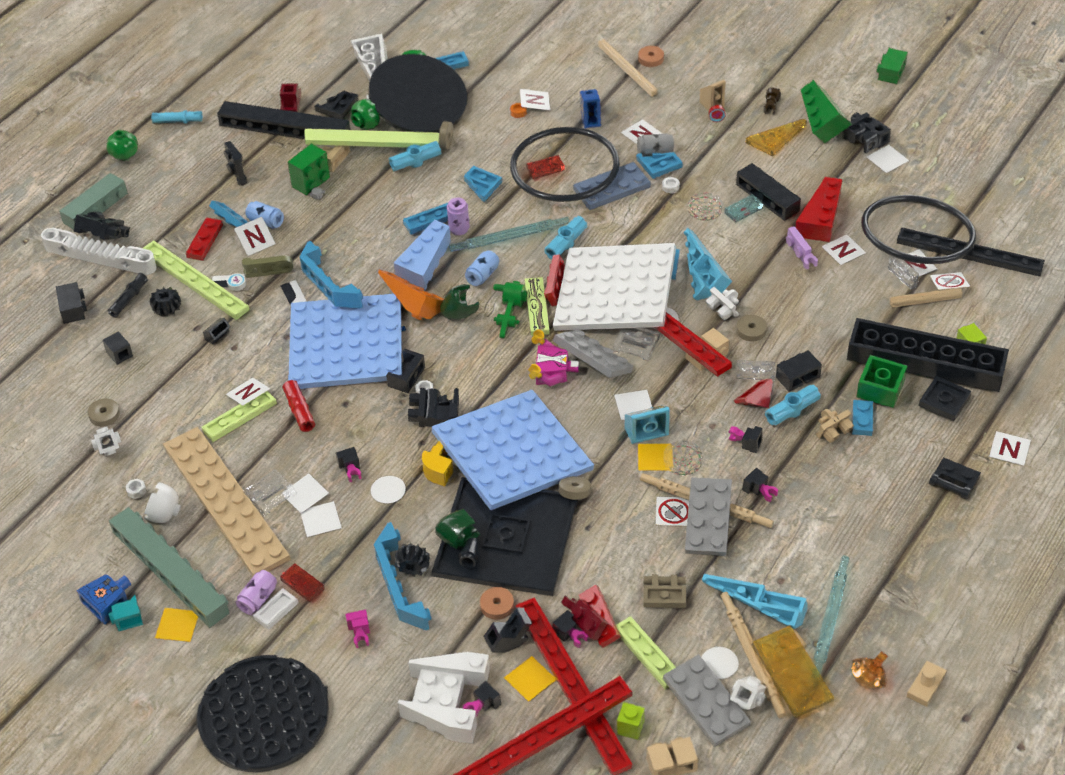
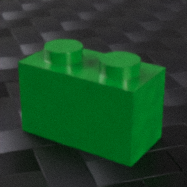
[876,48,908,84]

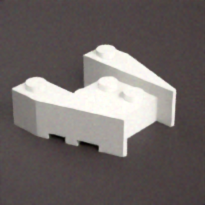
[398,652,490,744]

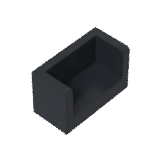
[386,349,426,393]

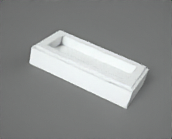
[253,588,298,630]

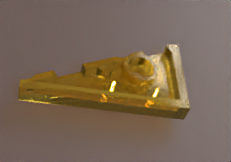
[746,118,807,156]

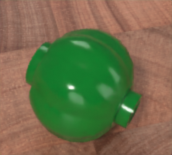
[351,99,381,130]
[106,130,138,161]

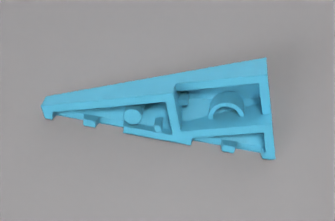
[684,228,732,300]
[702,574,808,629]

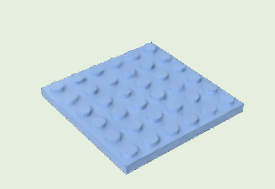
[288,294,402,389]
[432,390,594,510]

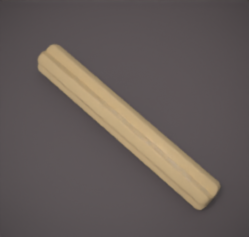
[890,288,963,308]

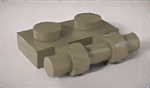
[643,574,686,608]

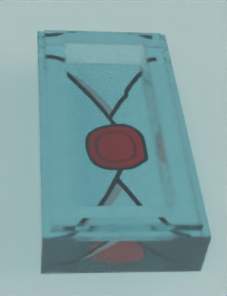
[724,194,763,223]

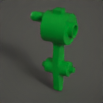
[493,281,528,339]

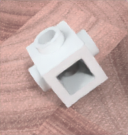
[91,427,121,456]
[730,676,766,710]

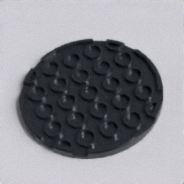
[368,54,468,133]
[197,655,329,773]

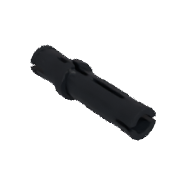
[107,273,148,318]

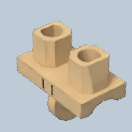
[816,409,854,443]

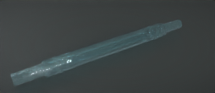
[449,217,570,252]
[811,556,849,680]

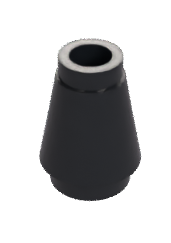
[458,538,479,568]

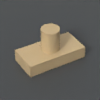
[322,145,350,172]
[907,661,947,707]

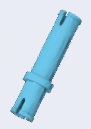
[151,110,203,124]

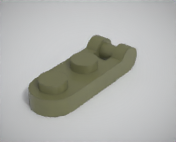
[242,256,293,278]

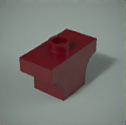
[280,83,302,112]

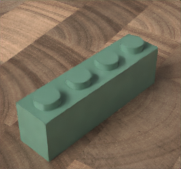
[59,173,128,230]

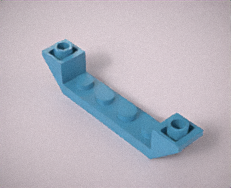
[300,241,363,308]
[374,522,432,631]

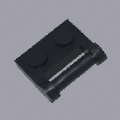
[224,141,247,186]
[929,457,981,500]

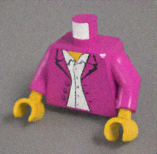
[528,329,579,387]

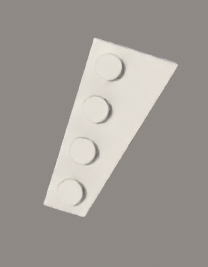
[351,34,387,82]

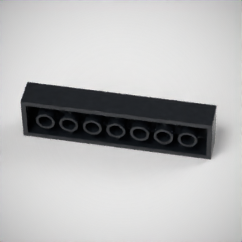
[847,318,1009,392]

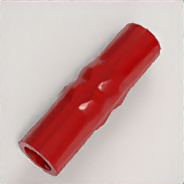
[282,380,315,432]

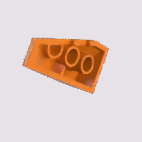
[378,269,444,320]

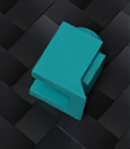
[109,595,143,632]

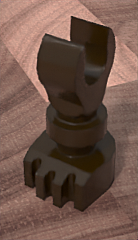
[764,88,781,115]

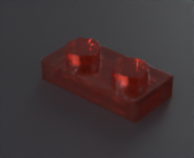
[526,155,565,179]
[280,563,325,602]

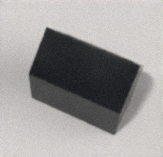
[203,318,231,345]

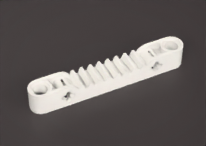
[41,228,157,275]

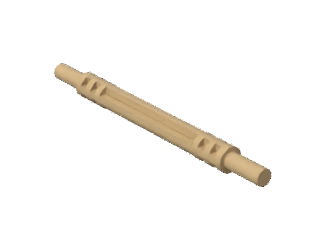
[640,473,774,528]
[721,592,786,718]

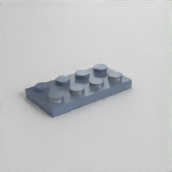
[573,162,651,210]

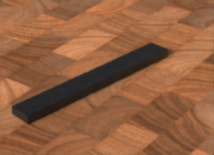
[896,227,1045,277]

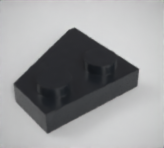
[314,91,359,119]

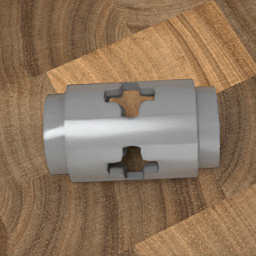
[637,133,674,155]

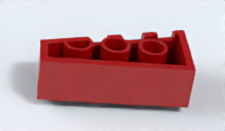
[796,177,843,242]

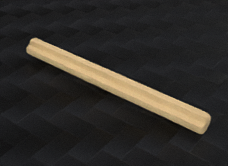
[598,39,658,97]

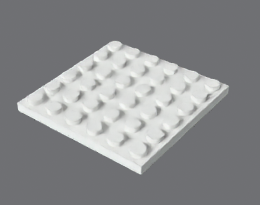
[553,243,676,331]

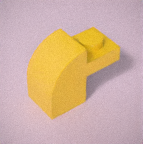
[422,441,453,487]

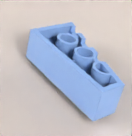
[394,220,451,291]

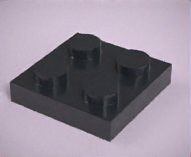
[918,376,972,421]

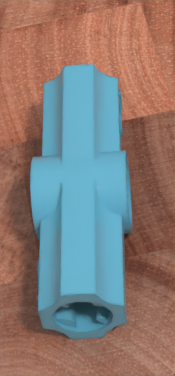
[389,141,441,171]
[544,216,587,259]
[765,384,821,426]

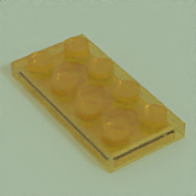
[752,625,834,718]

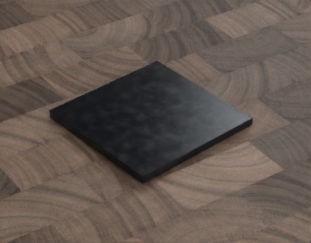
[431,477,579,596]

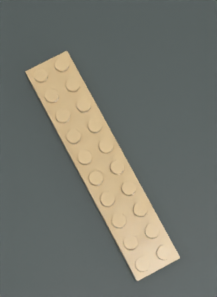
[163,427,291,576]

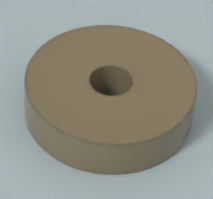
[439,121,453,149]
[737,315,767,341]
[88,398,120,427]
[559,476,591,500]

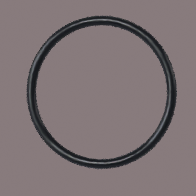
[510,127,620,202]
[861,195,977,264]

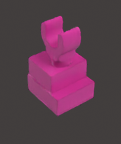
[345,609,370,648]

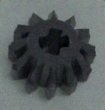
[149,286,181,316]
[395,543,430,577]

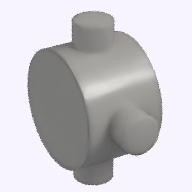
[310,187,325,200]

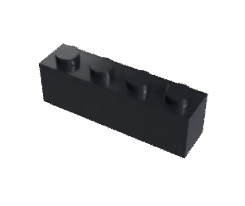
[736,163,801,221]

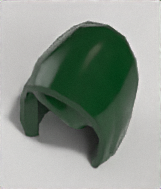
[440,284,480,320]
[435,509,480,550]

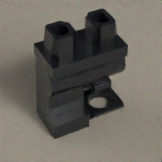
[842,112,891,154]
[73,211,130,240]
[408,388,459,427]

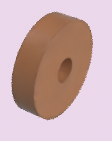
[638,46,664,67]
[480,587,514,620]

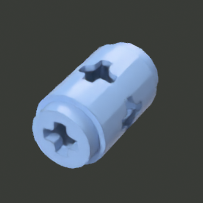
[245,201,284,228]
[465,250,499,286]

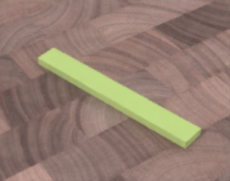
[304,129,439,148]
[142,241,250,320]

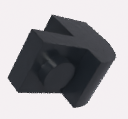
[483,608,532,653]

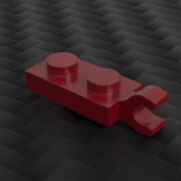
[561,595,608,641]

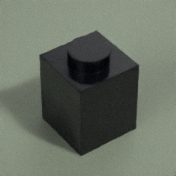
[103,331,133,365]

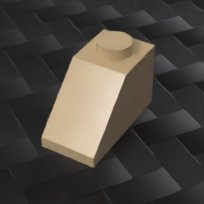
[700,80,726,111]

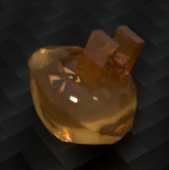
[851,651,888,689]

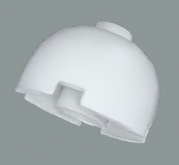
[144,482,181,523]

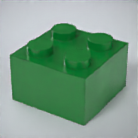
[287,143,330,196]
[856,355,907,408]

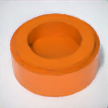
[510,103,527,118]

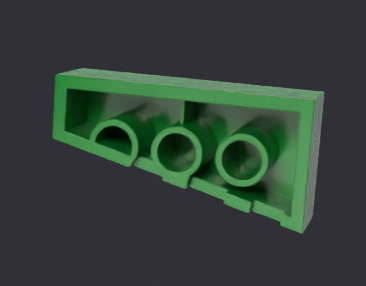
[800,80,852,143]

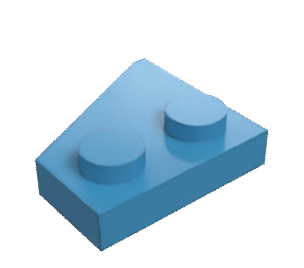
[636,152,683,179]
[464,166,502,202]

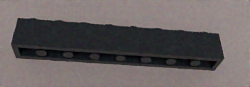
[217,101,351,140]

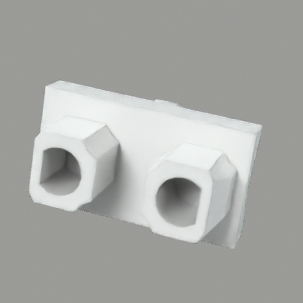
[706,287,739,321]

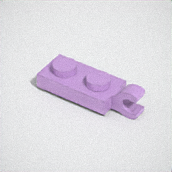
[786,226,818,269]

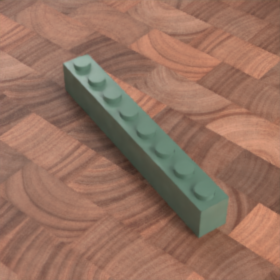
[109,507,230,628]

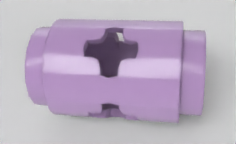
[447,198,470,235]
[236,570,277,615]

